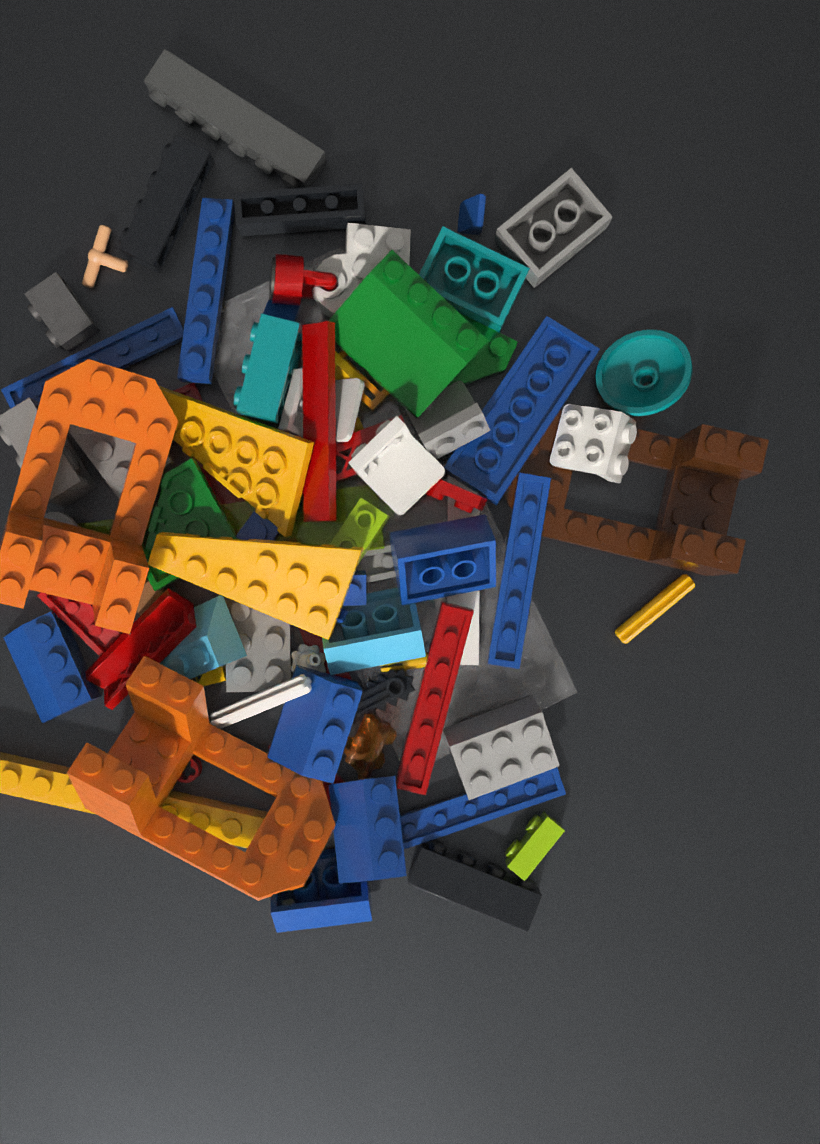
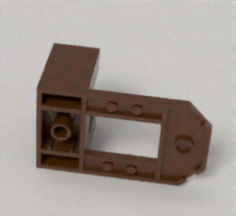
[503,411,769,576]

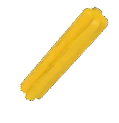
[615,574,695,644]

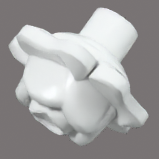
[291,644,326,672]

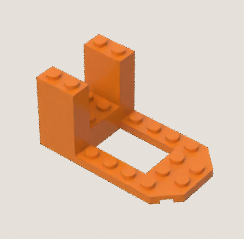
[0,358,178,634]
[67,656,335,901]

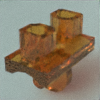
[344,714,397,780]

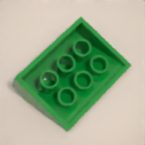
[329,250,489,418]

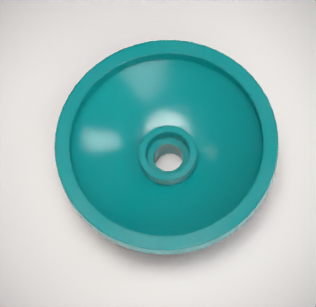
[596,330,693,416]

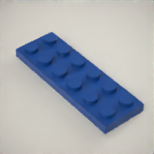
[444,316,600,506]

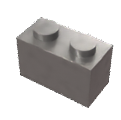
[25,272,100,352]

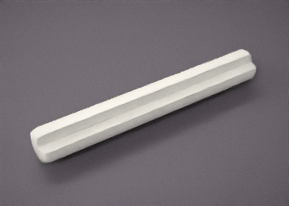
[210,674,312,729]

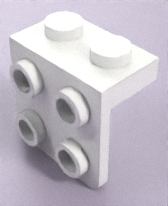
[278,368,365,442]
[550,404,637,483]
[348,416,445,515]

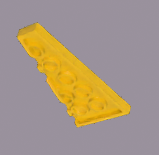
[159,386,314,537]
[148,532,364,640]

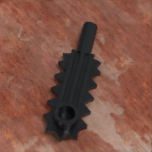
[353,668,415,725]

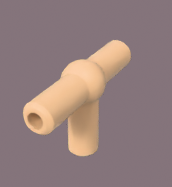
[82,225,128,288]

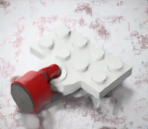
[269,223,411,351]

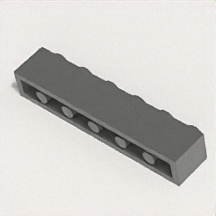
[144,49,327,189]

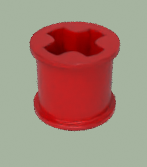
[178,755,202,783]

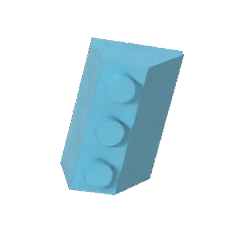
[322,588,426,675]
[160,595,247,679]

